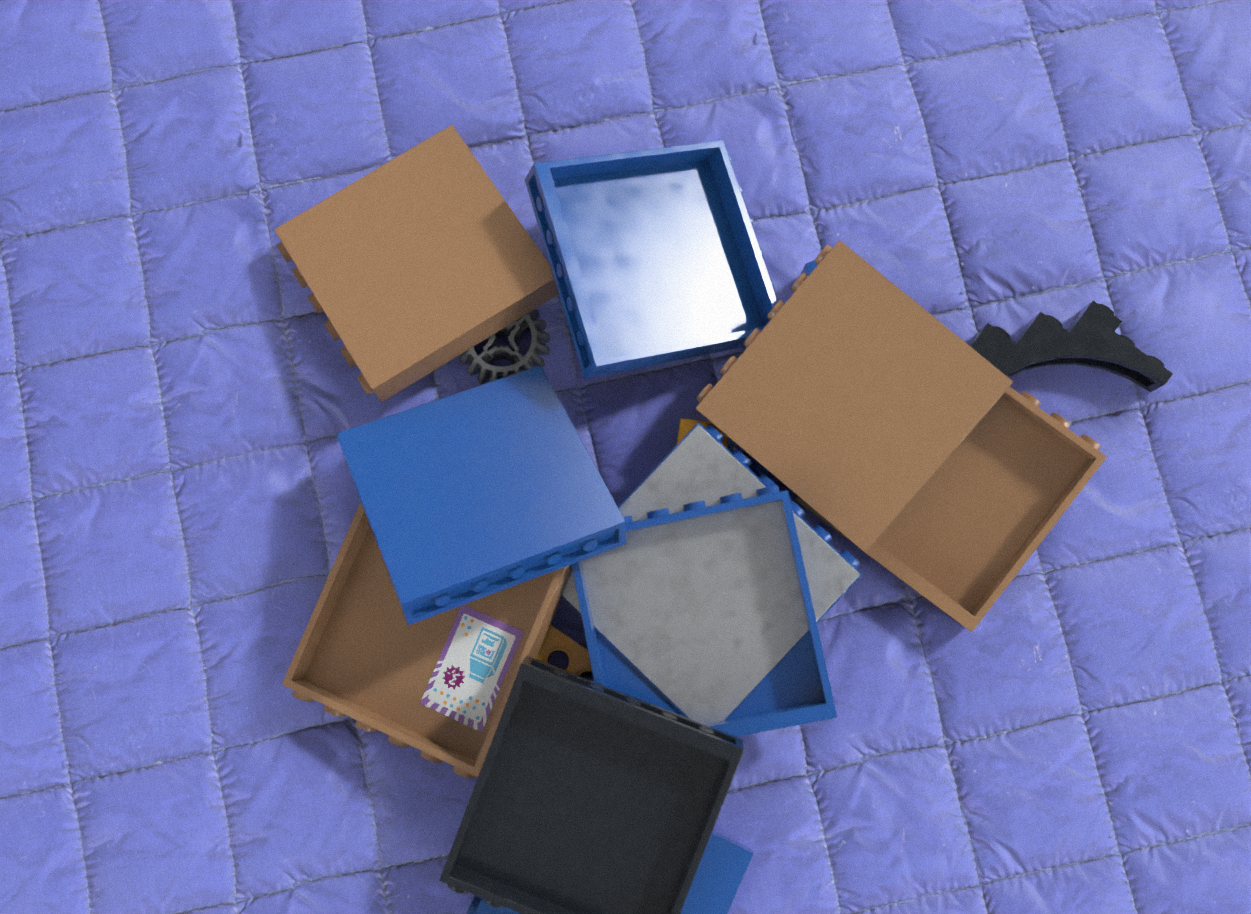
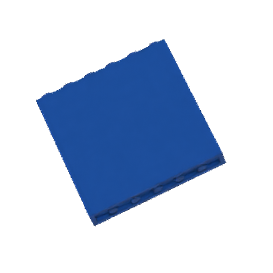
[336,365,627,625]

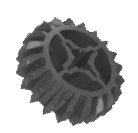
[459,309,550,384]

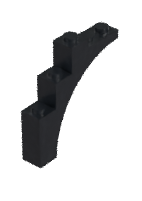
[969,301,1173,392]

